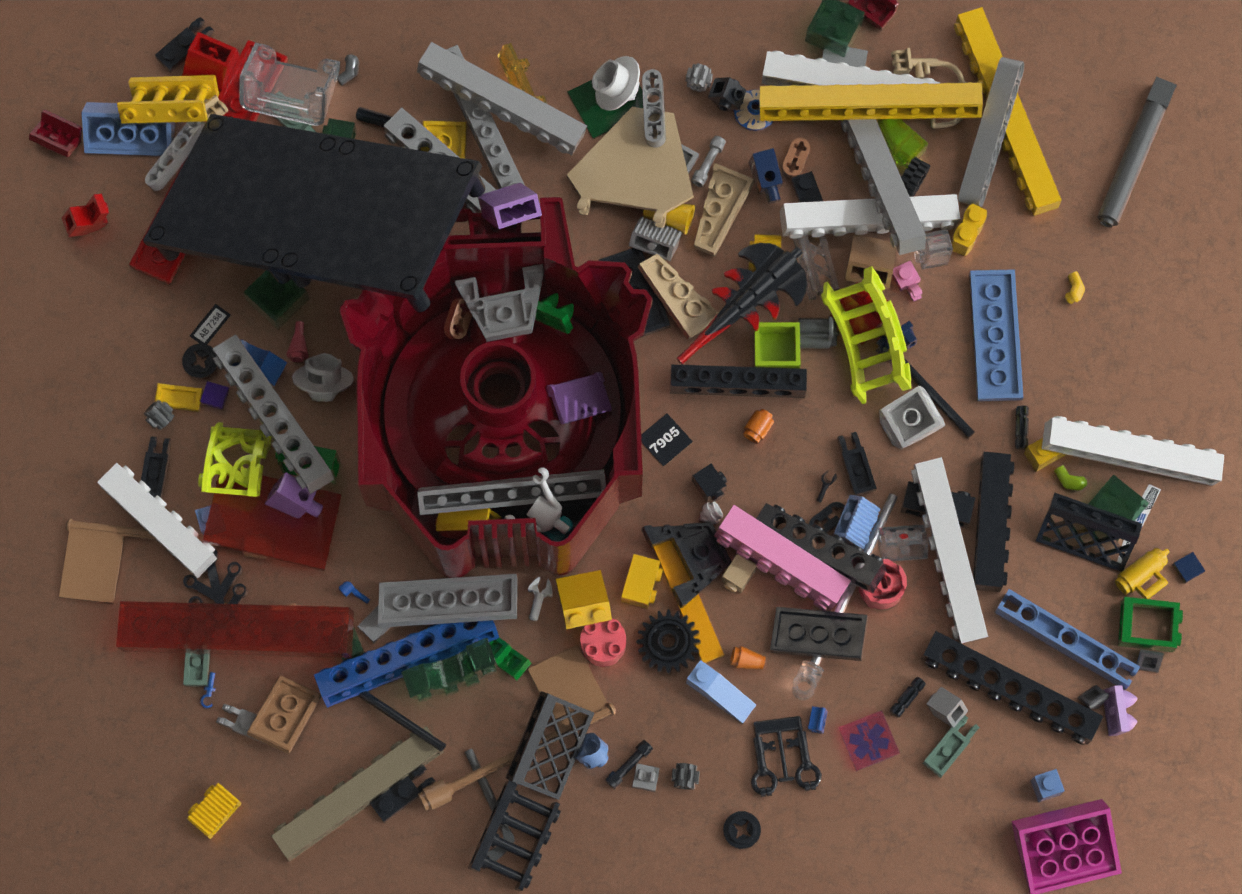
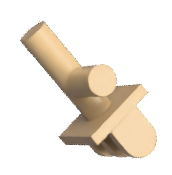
[891,48,938,79]
[204,95,229,118]

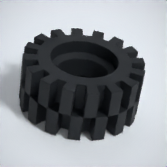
[901,157,930,197]

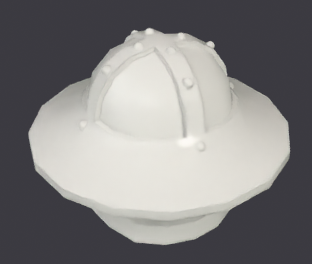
[592,56,640,111]
[292,353,354,402]

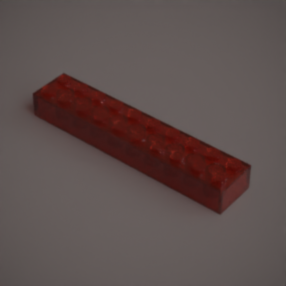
[116,601,354,658]

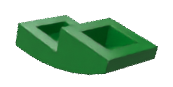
[479,637,531,681]

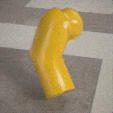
[1065,271,1085,304]

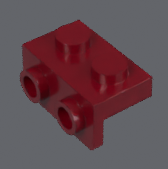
[847,0,899,31]
[29,109,82,158]

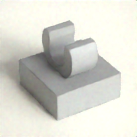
[632,764,660,792]

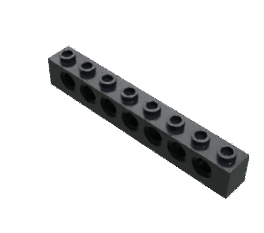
[921,631,1104,745]

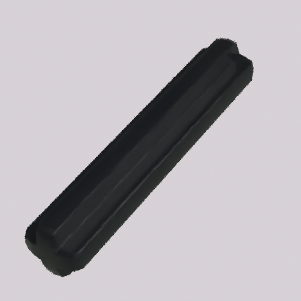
[356,107,414,136]

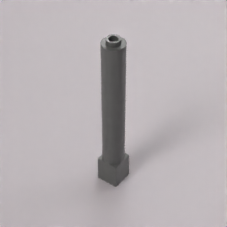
[1097,76,1177,227]

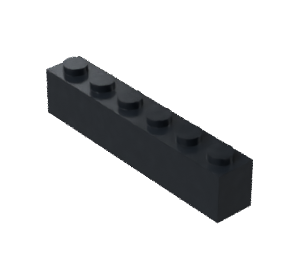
[973,452,1014,592]

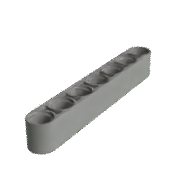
[958,57,1024,207]

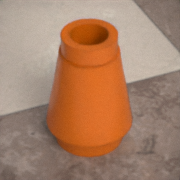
[730,646,766,670]

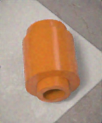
[743,409,774,444]

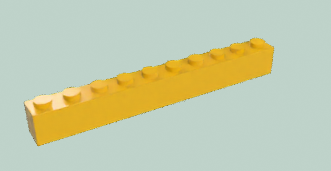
[954,7,1062,216]
[760,82,983,121]

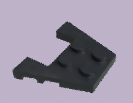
[641,523,732,609]

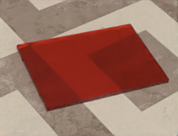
[202,469,341,571]

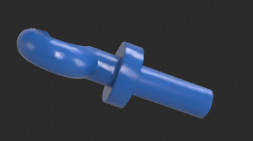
[200,672,216,708]

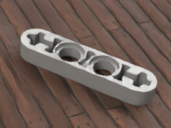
[642,69,666,148]

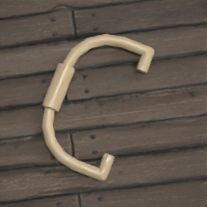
[924,61,967,129]

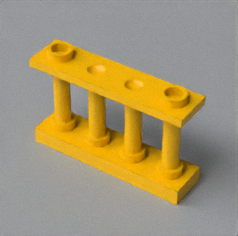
[117,75,219,123]

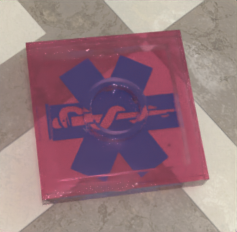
[838,710,900,772]

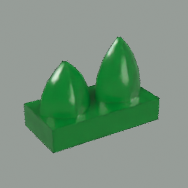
[535,293,574,334]

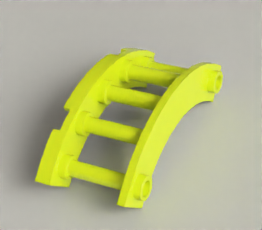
[821,266,911,404]

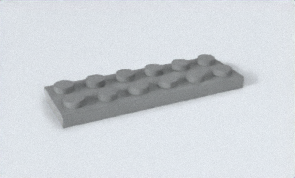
[378,574,518,628]

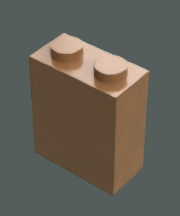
[845,234,896,289]

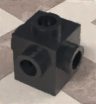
[708,77,747,112]

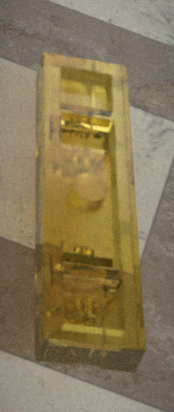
[497,43,547,104]

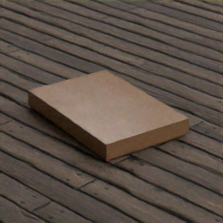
[247,675,321,754]

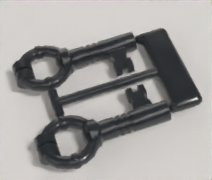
[751,716,822,797]

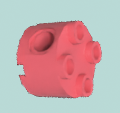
[859,559,907,609]
[580,618,626,667]

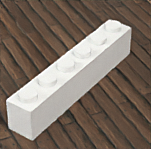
[97,463,217,578]

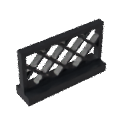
[1036,492,1142,572]
[506,691,594,800]

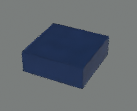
[1172,552,1205,583]

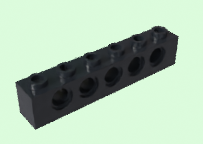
[670,364,807,398]
[756,503,887,594]

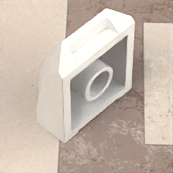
[879,386,945,449]

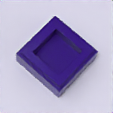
[200,381,230,410]

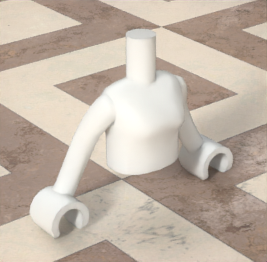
[505,468,570,535]

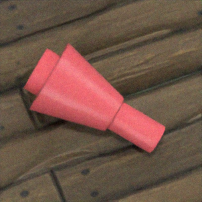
[286,321,309,363]

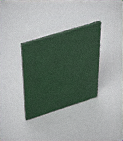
[567,80,649,139]

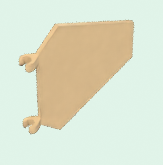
[567,107,694,228]

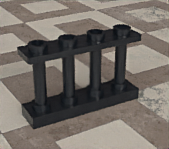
[468,780,561,891]

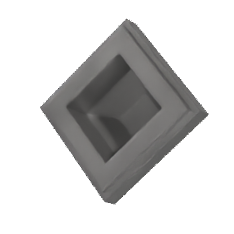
[1136,649,1164,673]
[1078,685,1109,709]

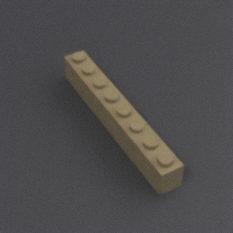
[271,726,444,862]

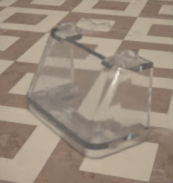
[239,42,340,126]

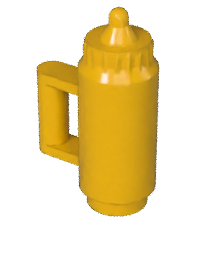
[1115,548,1169,599]

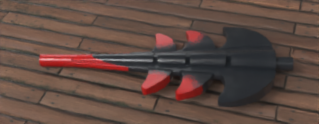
[676,243,807,365]

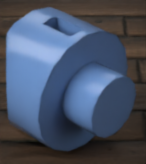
[575,733,609,769]

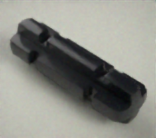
[1015,405,1029,450]
[890,677,926,718]

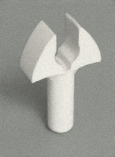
[528,577,553,621]

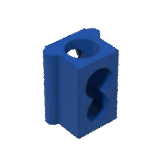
[808,706,828,734]

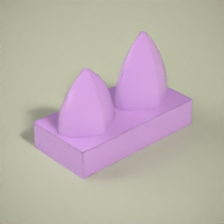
[1104,685,1138,736]

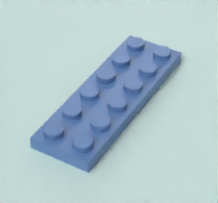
[969,270,1024,401]

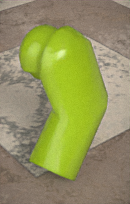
[1054,465,1087,491]

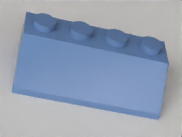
[81,102,175,156]

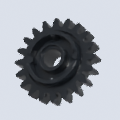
[637,609,701,674]

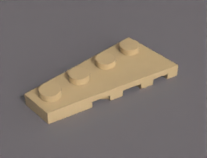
[694,163,755,257]
[638,254,720,340]

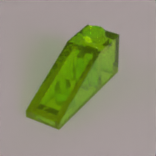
[877,119,928,168]

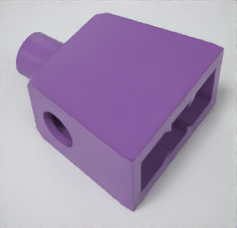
[265,472,323,518]

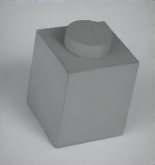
[927,687,968,728]

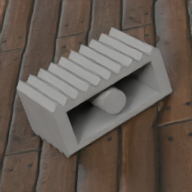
[629,217,682,261]

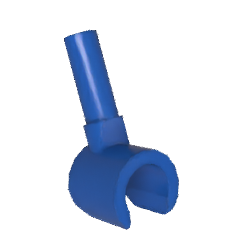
[339,581,370,604]

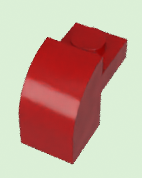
[62,193,109,237]

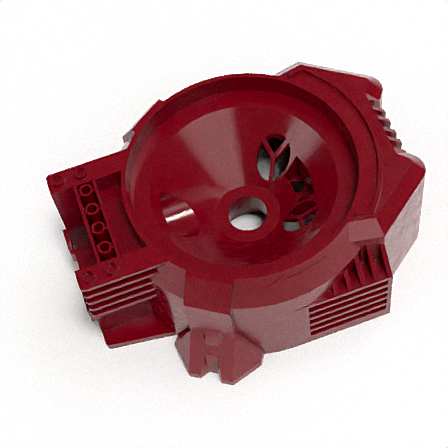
[339,197,653,578]

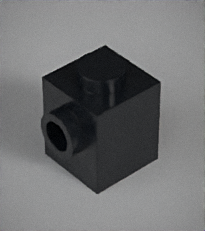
[692,463,727,502]

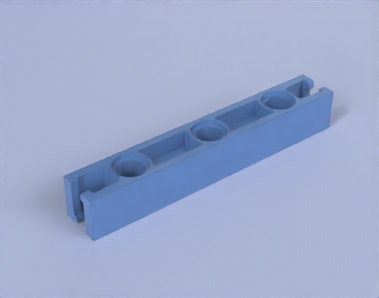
[995,589,1140,690]

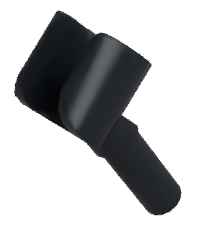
[816,471,837,502]

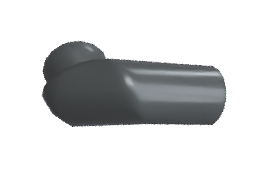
[336,54,360,86]

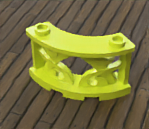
[198,422,272,497]

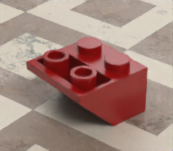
[182,32,240,94]

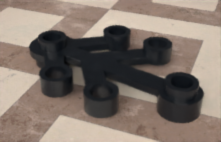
[183,546,248,631]

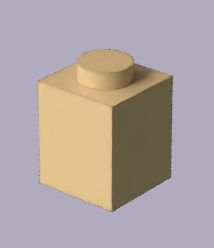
[722,554,757,593]

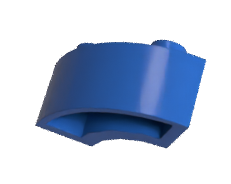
[232,339,287,386]

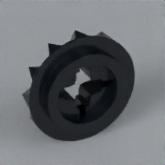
[182,343,217,379]
[723,811,761,849]

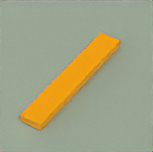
[653,540,724,663]

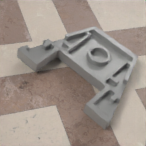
[455,264,544,342]

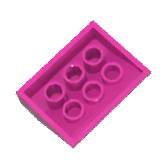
[1012,799,1122,894]

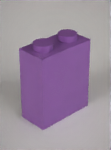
[478,183,542,229]

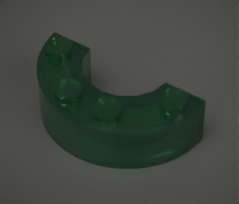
[401,638,498,702]

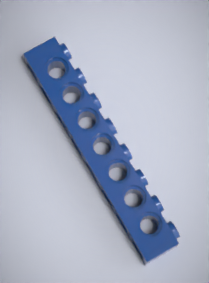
[314,620,499,708]

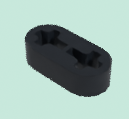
[809,502,845,534]

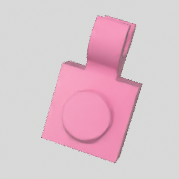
[892,261,923,302]

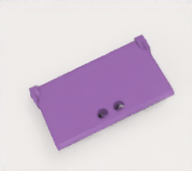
[547,372,612,424]

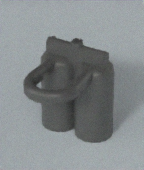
[798,316,839,349]

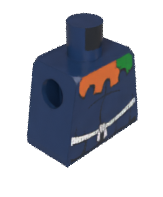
[748,148,783,204]

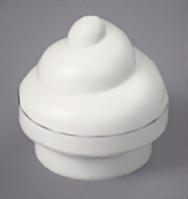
[699,502,723,524]

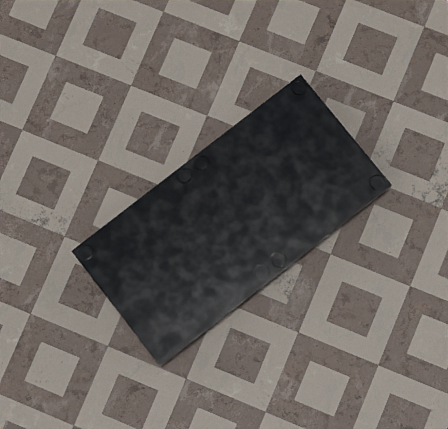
[143,114,485,312]

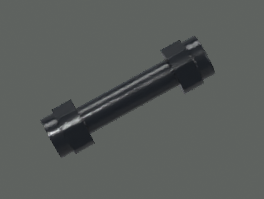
[605,740,654,789]

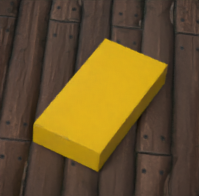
[154,383,203,412]

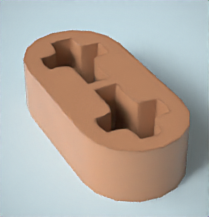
[782,138,810,179]
[444,297,472,339]

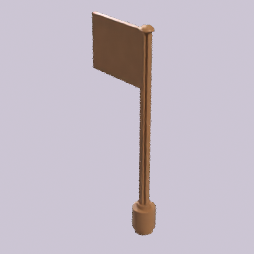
[59,519,275,604]
[418,645,616,811]

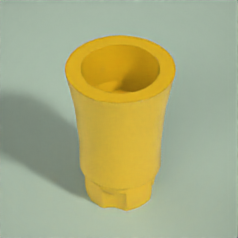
[643,204,695,235]

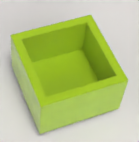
[753,322,801,369]

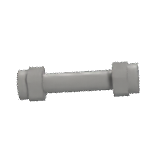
[691,136,726,187]

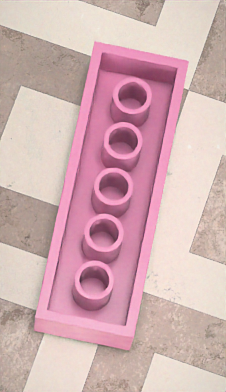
[714,505,851,611]

